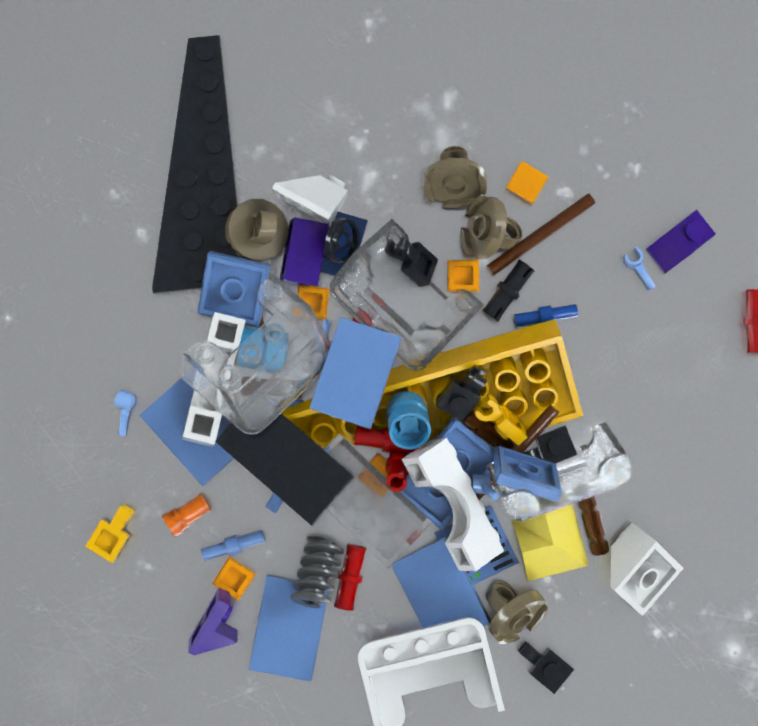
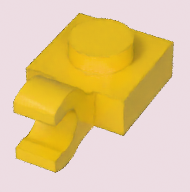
[474,394,528,446]
[85,504,135,563]

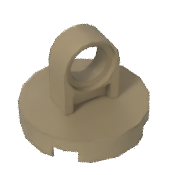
[424,146,487,208]
[461,196,523,259]
[225,199,289,262]
[486,581,548,644]

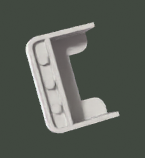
[358,617,505,726]

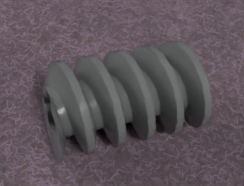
[290,536,344,608]

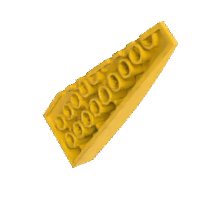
[279,319,583,448]

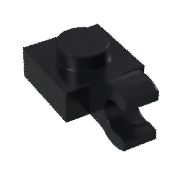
[384,237,438,287]
[435,365,487,422]
[523,425,577,464]
[517,641,574,694]

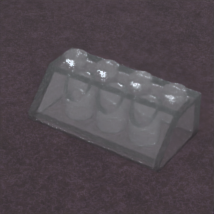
[324,434,432,569]

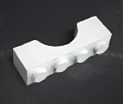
[182,312,246,447]
[402,438,504,571]

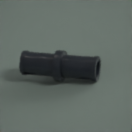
[482,259,535,322]

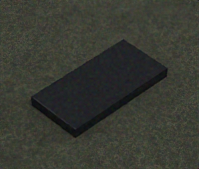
[215,393,355,526]

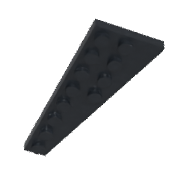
[152,35,239,294]

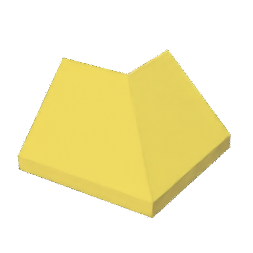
[511,504,589,581]

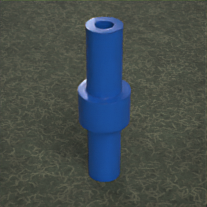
[514,304,578,327]

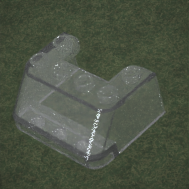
[182,275,331,435]

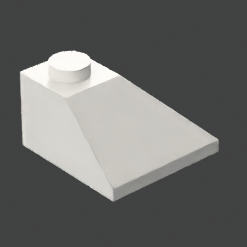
[272,175,348,227]
[610,522,683,616]

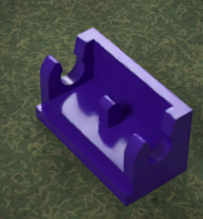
[279,217,329,287]

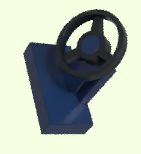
[320,211,368,281]

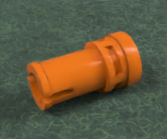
[162,493,211,537]

